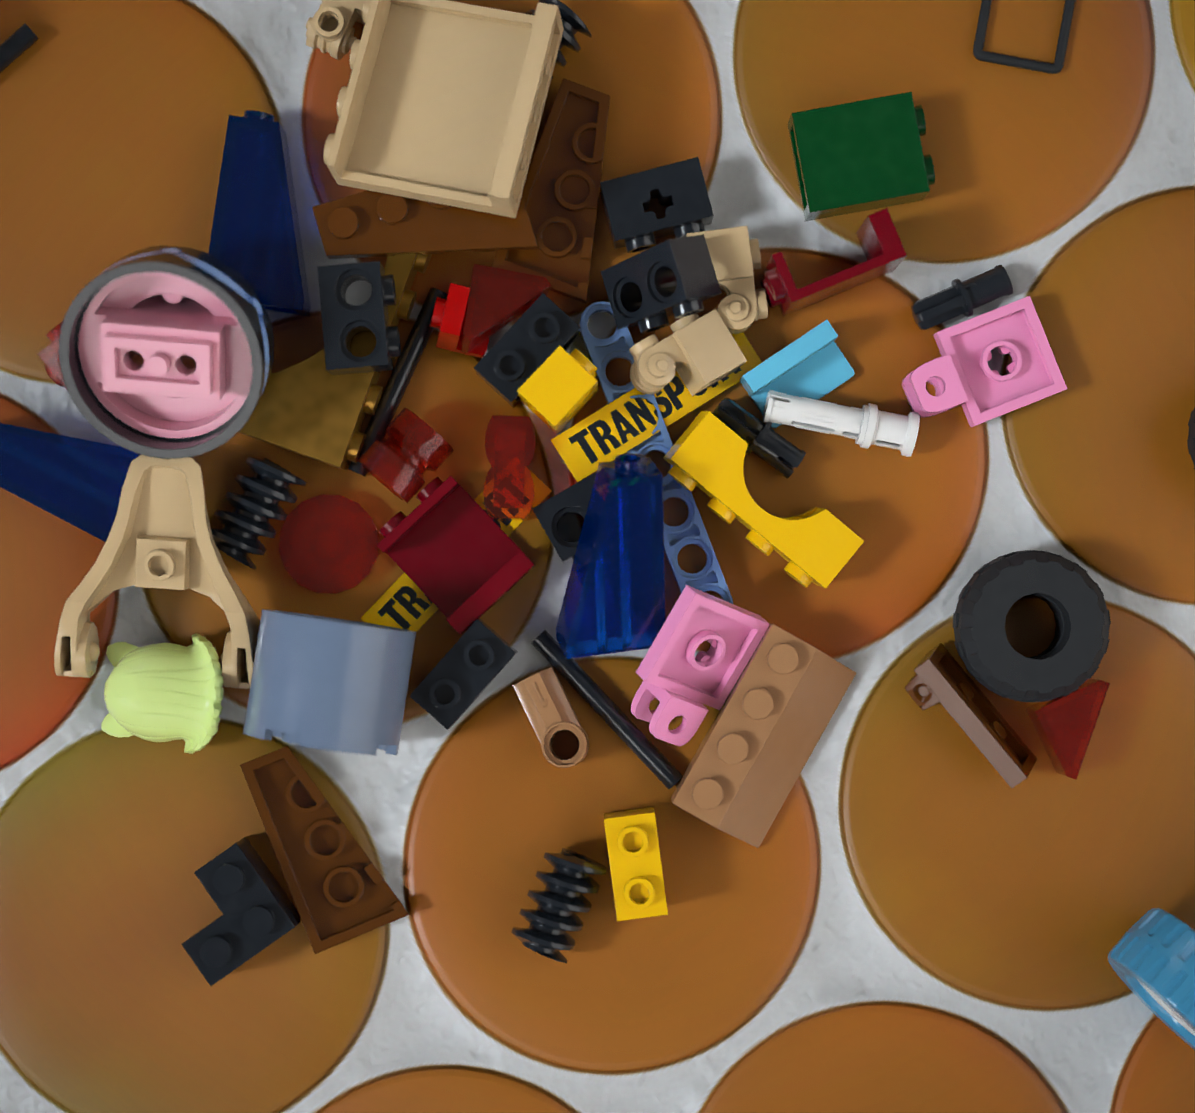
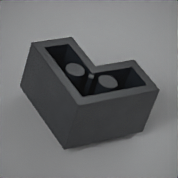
[181,837,301,986]

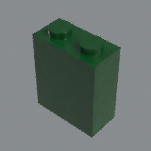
[787,92,935,222]

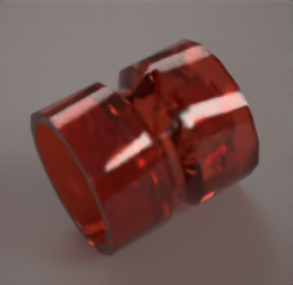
[358,407,454,504]

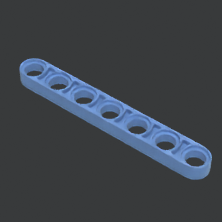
[580,301,733,604]

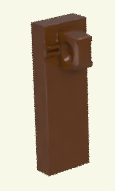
[904,643,1037,788]

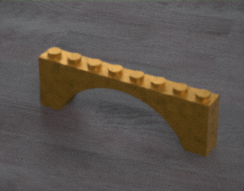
[238,76,432,470]

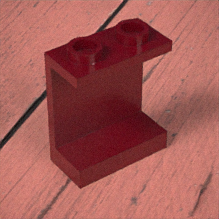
[760,208,907,317]
[376,476,536,634]

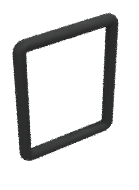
[973,0,1075,74]

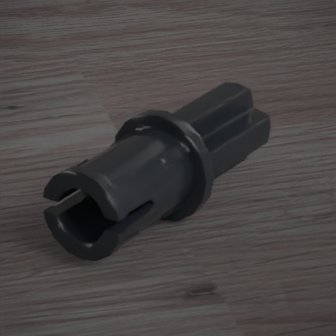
[911,265,1013,330]
[712,398,806,479]

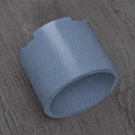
[243,609,416,755]

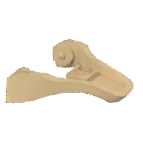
[54,454,260,689]

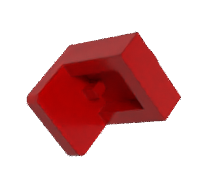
[430,283,495,358]

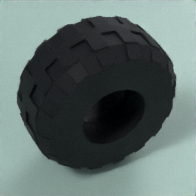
[952,550,1111,703]

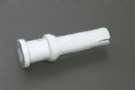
[763,390,920,457]

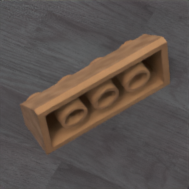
[671,624,856,848]

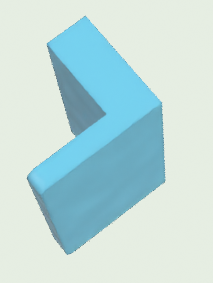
[740,320,855,428]

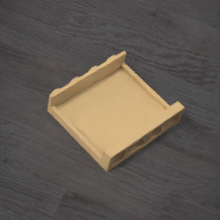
[324,0,564,218]

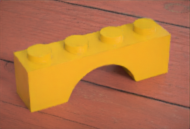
[663,411,864,588]

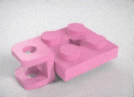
[902,296,1067,428]
[631,585,770,746]

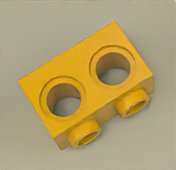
[517,346,598,434]
[604,807,668,921]

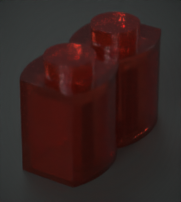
[483,415,537,521]

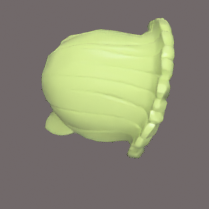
[101,633,224,754]

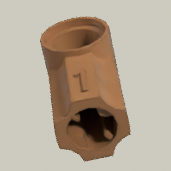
[513,667,590,768]

